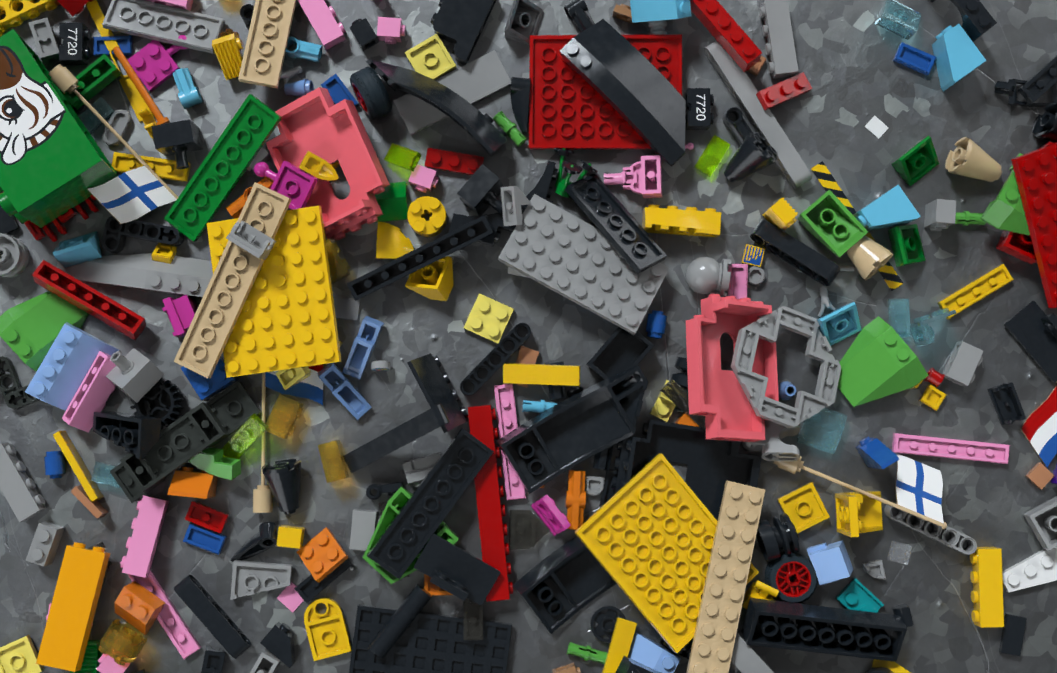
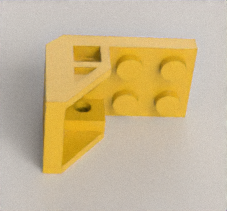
[835,491,883,537]

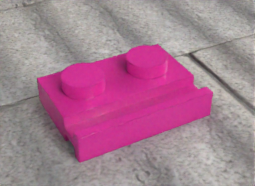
[530,495,571,536]

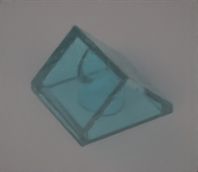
[874,0,921,40]

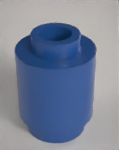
[646,310,667,339]
[44,450,66,479]

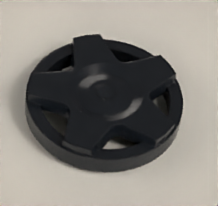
[590,606,626,643]

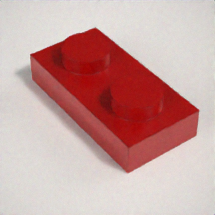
[185,501,229,534]

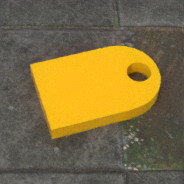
[304,598,352,661]

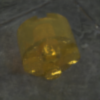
[98,619,147,665]

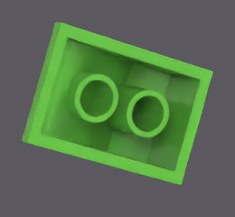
[797,189,868,258]

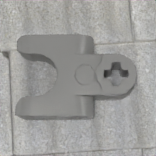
[742,420,801,462]

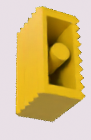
[212,33,243,80]
[762,198,798,231]

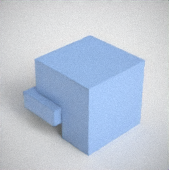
[807,540,854,586]

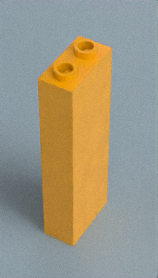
[36,542,110,672]

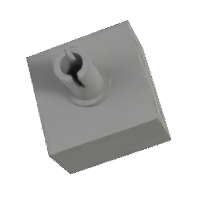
[106,348,165,403]

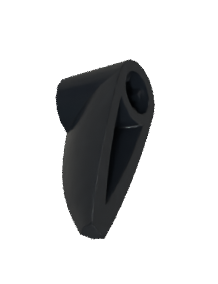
[511,77,531,133]
[230,522,277,562]

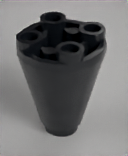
[723,131,777,183]

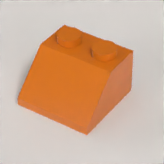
[167,466,218,499]
[114,581,166,635]

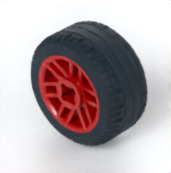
[350,67,392,120]
[764,552,818,603]

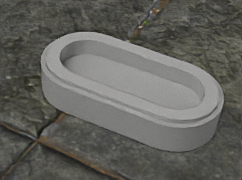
[102,109,132,146]

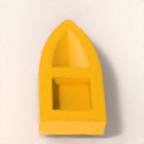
[298,151,339,181]

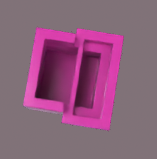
[162,294,198,337]

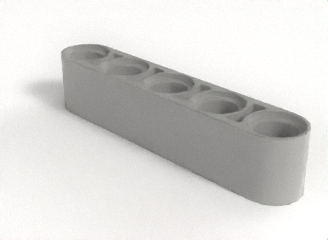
[884,502,977,555]

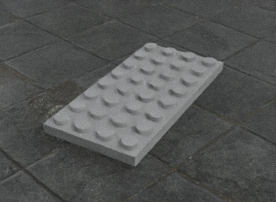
[497,194,669,335]

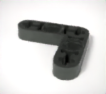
[0,356,40,409]

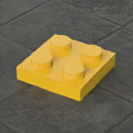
[777,482,830,534]

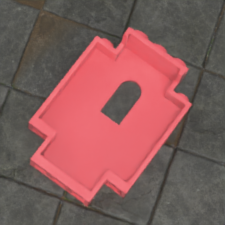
[266,87,390,241]
[686,294,779,442]

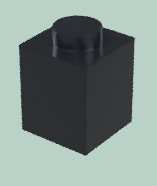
[349,18,379,52]

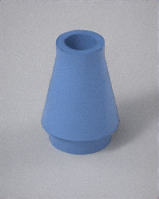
[284,79,314,97]
[778,381,796,400]

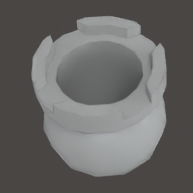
[685,257,731,297]

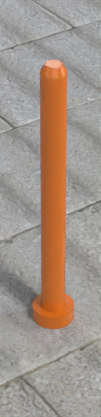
[113,46,170,125]

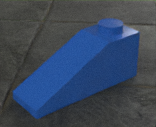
[856,436,900,470]

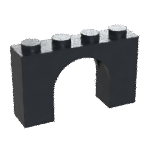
[930,0,997,42]

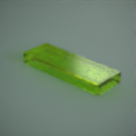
[222,413,268,459]

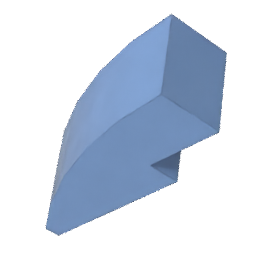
[343,316,384,380]
[317,363,372,420]

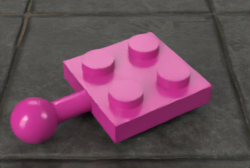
[128,35,188,92]
[254,161,318,210]

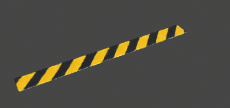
[811,161,903,291]

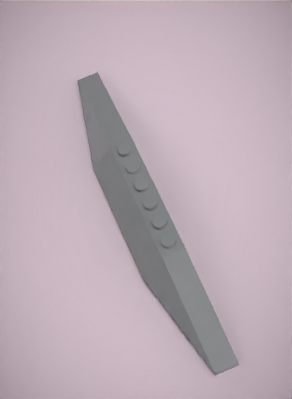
[57,253,361,321]

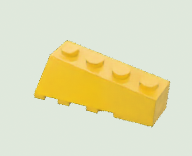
[642,204,721,238]

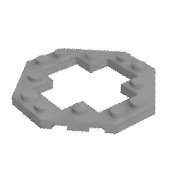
[731,306,841,428]

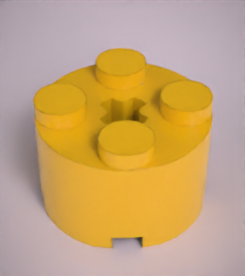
[407,196,447,237]

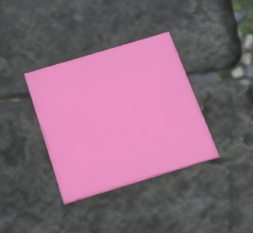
[277,582,304,612]

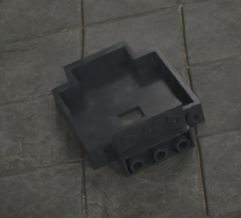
[611,420,761,521]

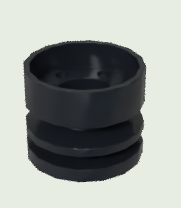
[756,513,800,562]

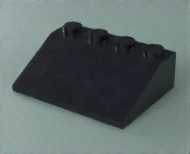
[407,353,468,433]

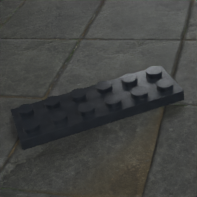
[565,173,667,274]

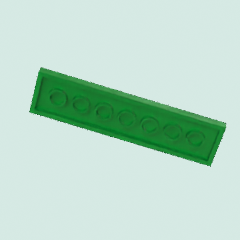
[164,94,282,242]

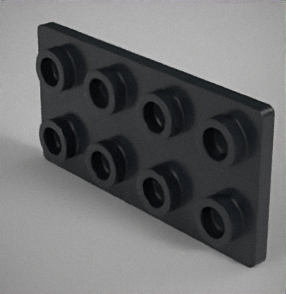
[1004,301,1057,382]
[414,534,500,605]

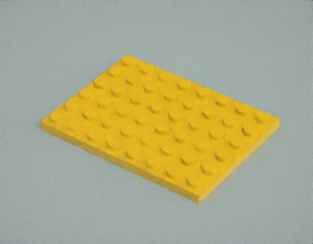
[207,205,342,378]
[574,453,759,653]

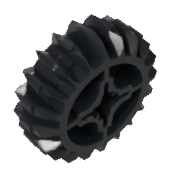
[130,378,184,429]

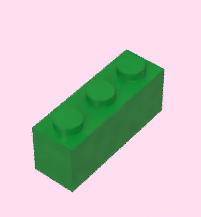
[59,53,122,110]

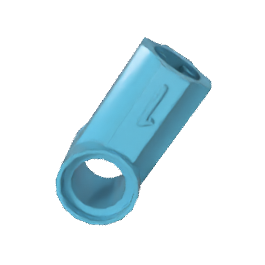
[286,37,323,62]
[172,68,203,109]

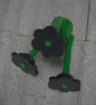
[554,148,598,198]

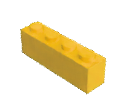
[970,547,1004,628]

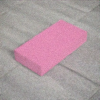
[728,264,748,299]

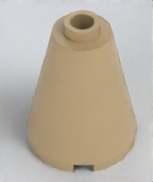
[945,137,1002,182]
[846,235,893,281]

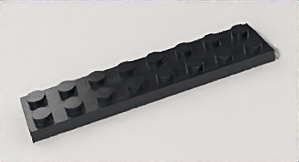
[367,428,494,579]

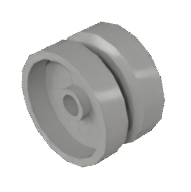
[0,233,30,278]

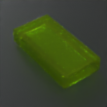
[694,134,731,177]
[384,143,422,172]

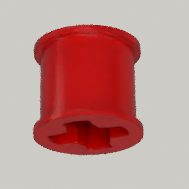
[924,367,945,387]

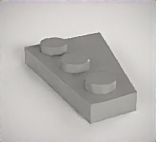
[230,560,293,600]

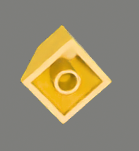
[405,256,454,301]

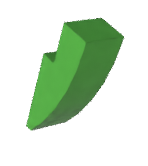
[188,447,241,480]

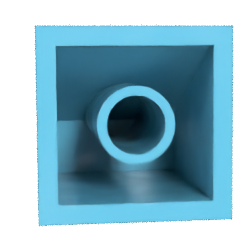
[630,0,691,23]
[932,24,986,92]
[853,185,921,231]

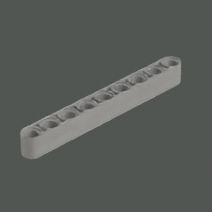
[704,40,812,189]

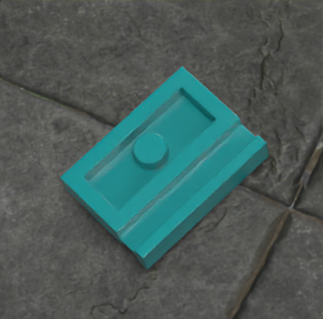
[836,577,884,613]

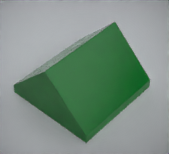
[891,136,939,186]
[374,181,408,223]
[888,224,926,267]

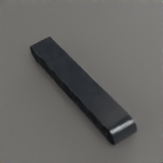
[343,403,451,473]

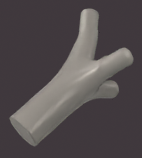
[280,65,303,86]
[818,286,835,317]

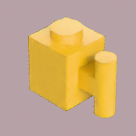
[742,580,779,609]

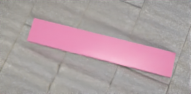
[494,384,526,500]
[892,433,1010,464]
[120,562,202,659]

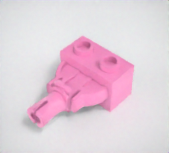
[604,155,662,198]

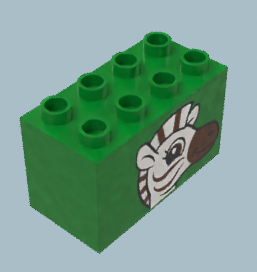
[0,29,118,228]

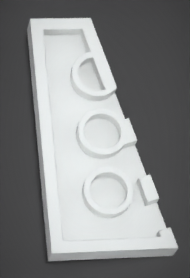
[1002,547,1057,592]

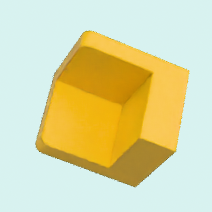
[277,525,305,549]

